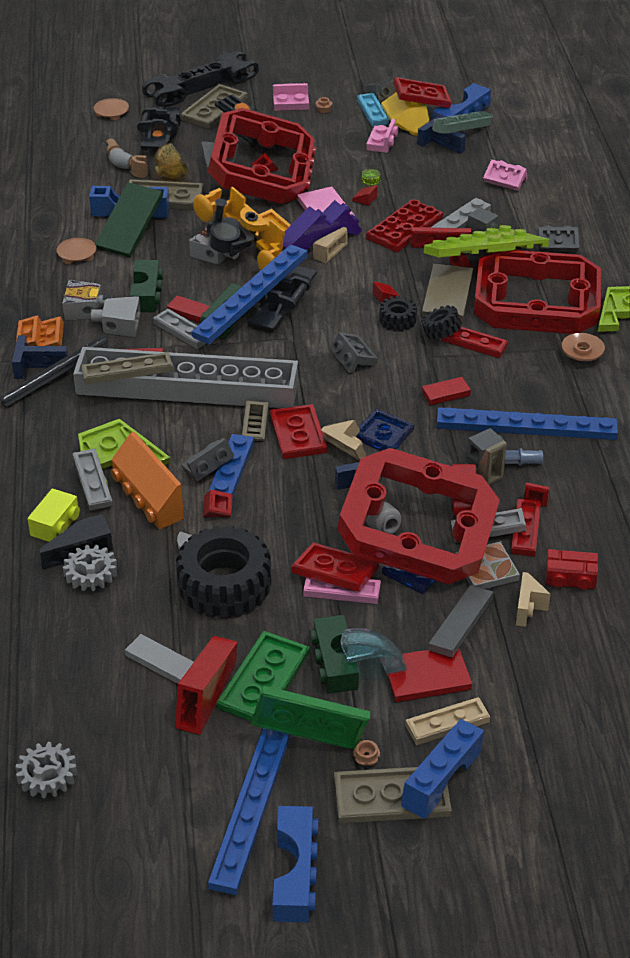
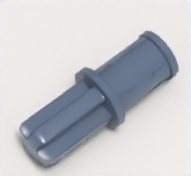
[505,448,543,466]

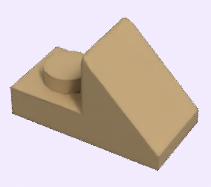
[321,420,366,461]
[516,572,551,627]

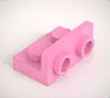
[273,83,309,111]
[366,119,398,153]
[483,159,528,191]

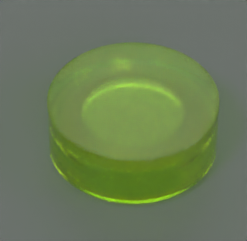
[362,169,380,185]

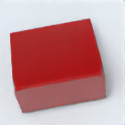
[251,153,279,173]
[352,185,378,206]
[450,252,473,268]
[373,282,399,302]
[524,483,550,507]
[203,490,232,517]

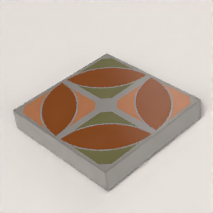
[455,542,520,589]

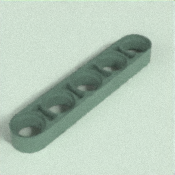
[432,111,493,134]

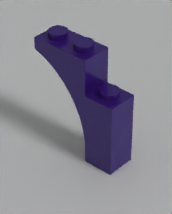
[283,200,362,250]

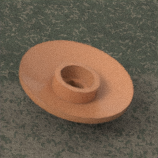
[562,333,605,361]

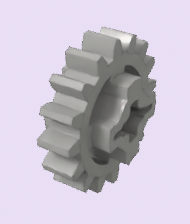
[63,545,117,591]
[16,742,77,798]

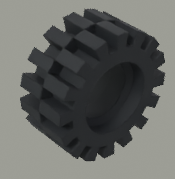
[379,296,417,332]
[421,305,462,340]

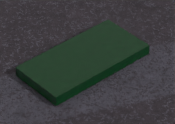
[95,182,163,258]

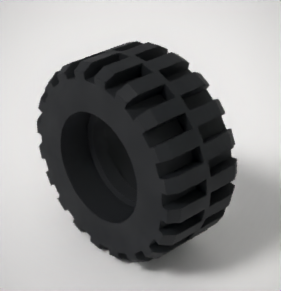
[176,525,271,618]

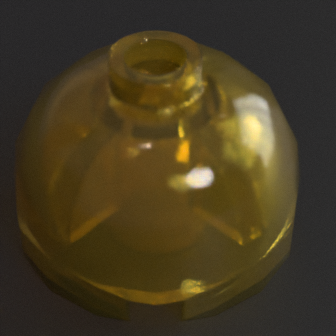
[154,142,189,180]

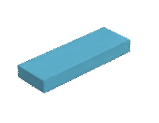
[357,93,389,127]

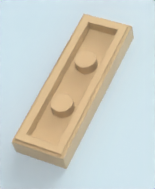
[405,697,490,745]

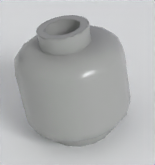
[366,502,401,534]

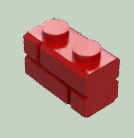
[545,549,598,590]

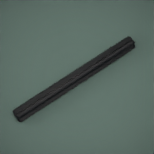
[0,336,109,407]

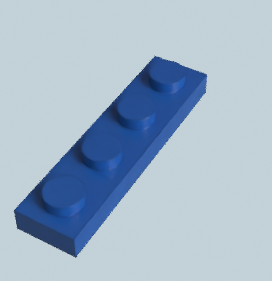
[209,434,254,499]

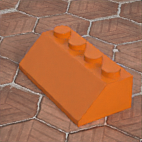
[111,432,184,530]

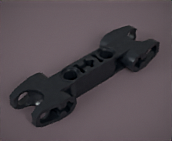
[142,51,259,107]

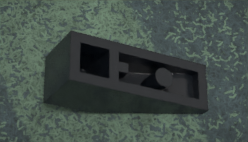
[39,514,113,570]

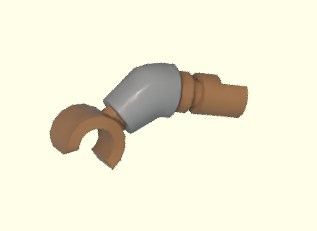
[106,139,148,178]

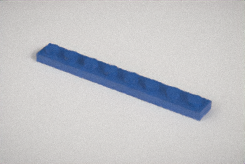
[192,245,308,345]
[437,407,618,440]
[208,728,291,895]

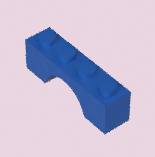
[432,83,491,120]
[89,186,170,218]
[401,719,485,819]
[273,806,318,923]

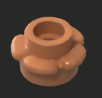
[315,97,333,113]
[353,740,380,766]

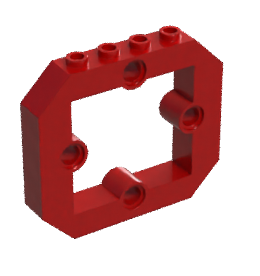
[207,108,316,204]
[474,250,601,334]
[337,448,500,584]

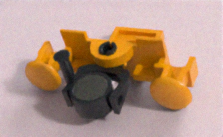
[193,187,291,271]

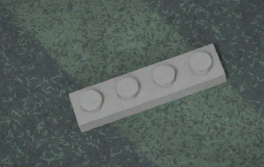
[431,198,491,228]

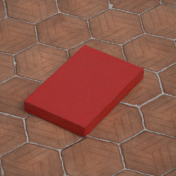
[393,77,452,108]
[270,404,327,459]
[291,543,379,592]
[383,649,472,702]

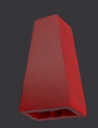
[175,636,238,735]

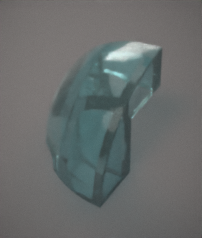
[341,628,407,674]

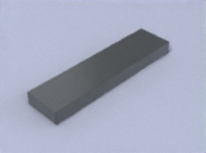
[429,585,493,657]

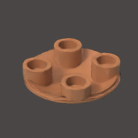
[94,98,129,121]
[57,238,96,264]

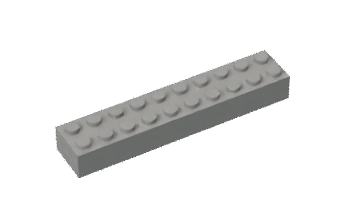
[73,347,298,408]

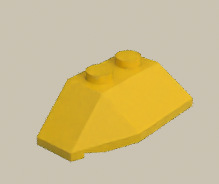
[381,92,429,136]

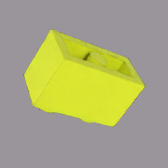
[27,488,80,542]

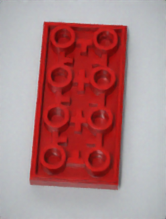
[366,199,443,252]

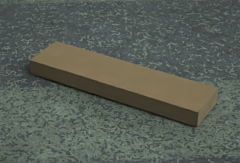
[81,352,173,385]

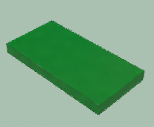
[216,631,310,721]
[250,685,371,750]

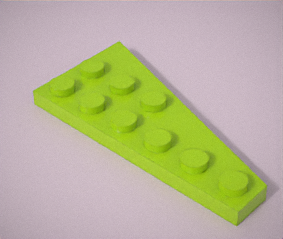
[424,225,549,257]

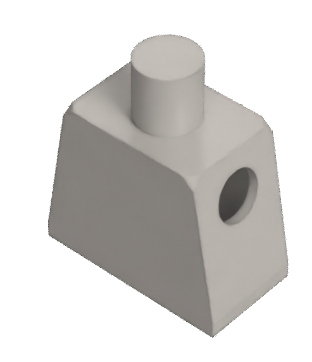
[91,296,141,337]

